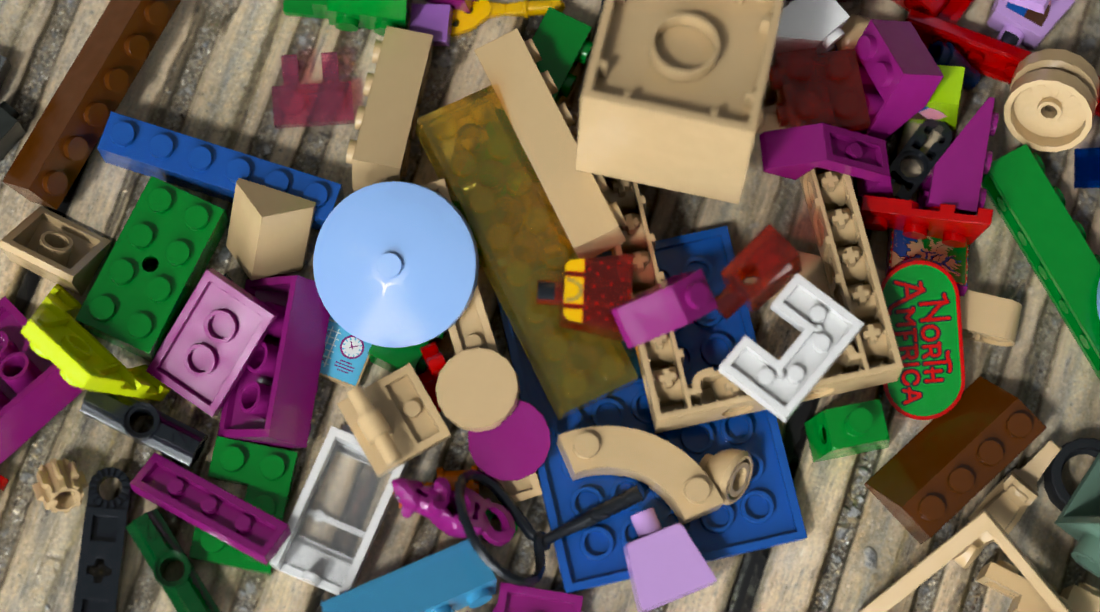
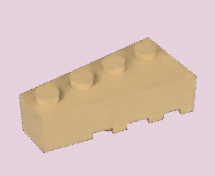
[346,26,433,193]

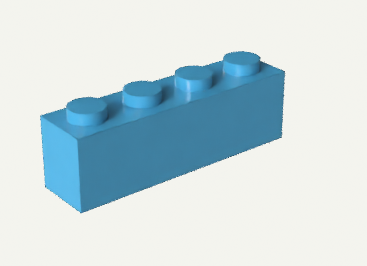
[321,539,497,612]

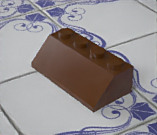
[864,376,1047,544]

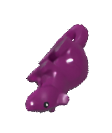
[391,477,515,546]

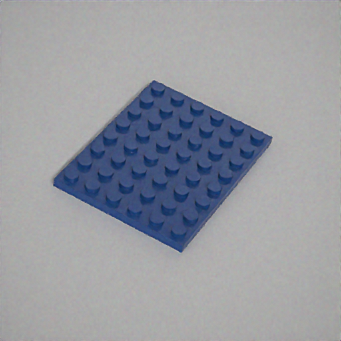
[492,226,807,594]

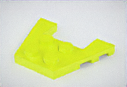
[20,284,171,401]

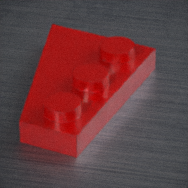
[858,195,993,248]

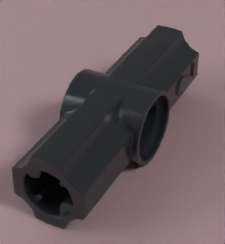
[80,390,208,468]

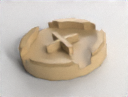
[436,348,520,432]

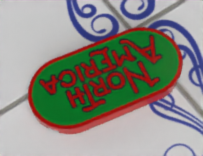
[880,258,965,420]

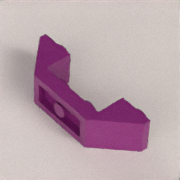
[759,123,894,198]

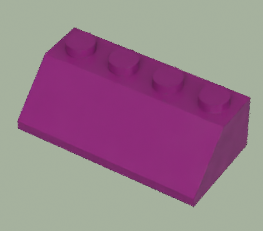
[217,275,330,448]

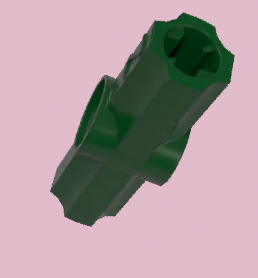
[126,508,221,612]

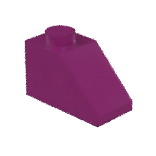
[611,269,718,349]

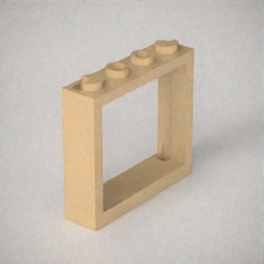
[858,508,1073,612]

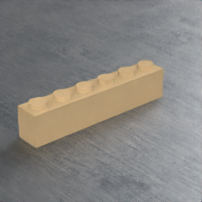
[474,28,627,261]

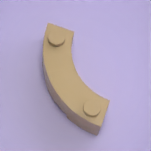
[556,426,724,525]

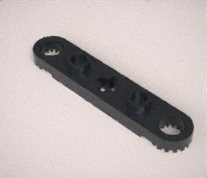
[73,467,132,612]

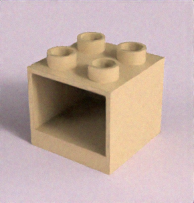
[575,0,784,204]

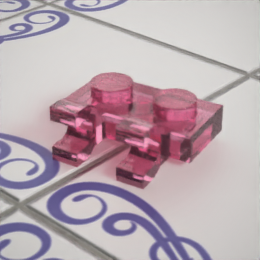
[272,52,354,129]

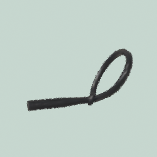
[455,469,644,587]

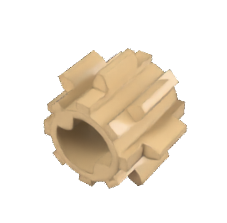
[32,458,88,513]

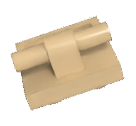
[337,363,451,478]

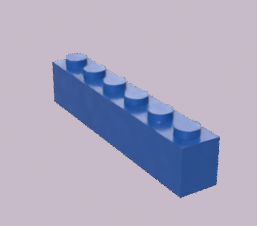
[97,111,344,230]

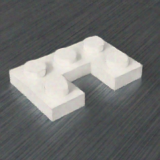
[718,273,864,423]

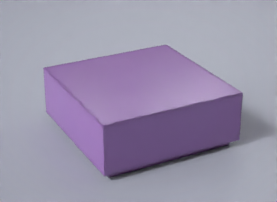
[409,3,453,46]

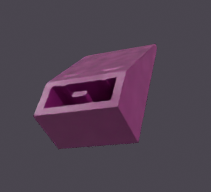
[828,19,944,140]
[916,97,999,215]

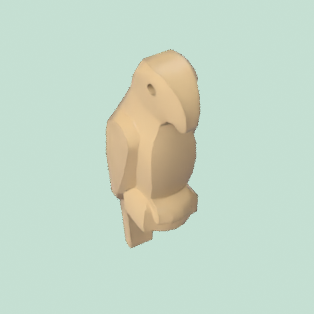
[952,439,1061,569]

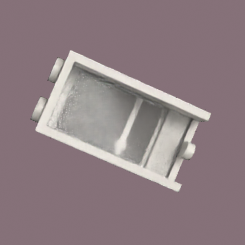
[270,425,409,595]

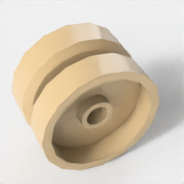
[1004,48,1100,152]

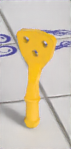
[451,0,565,37]

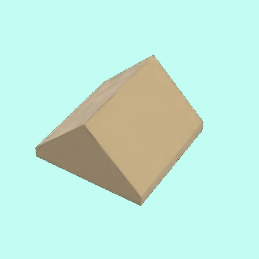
[226,178,317,281]
[0,206,111,297]

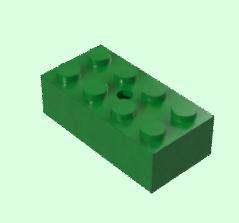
[75,176,230,362]

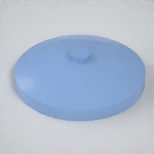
[313,181,479,348]

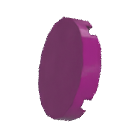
[468,399,550,481]

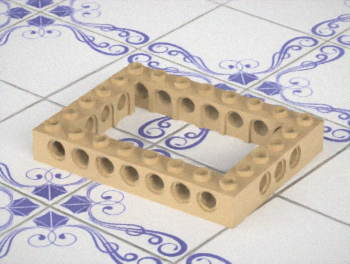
[602,65,903,434]

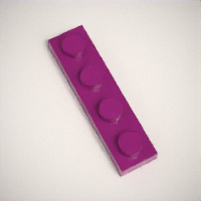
[129,452,291,565]

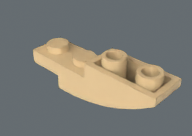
[976,560,1100,612]

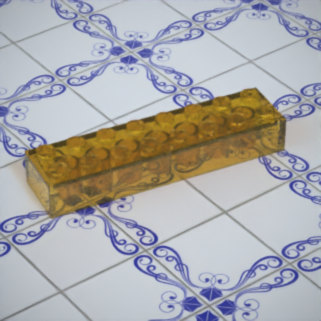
[415,85,639,420]

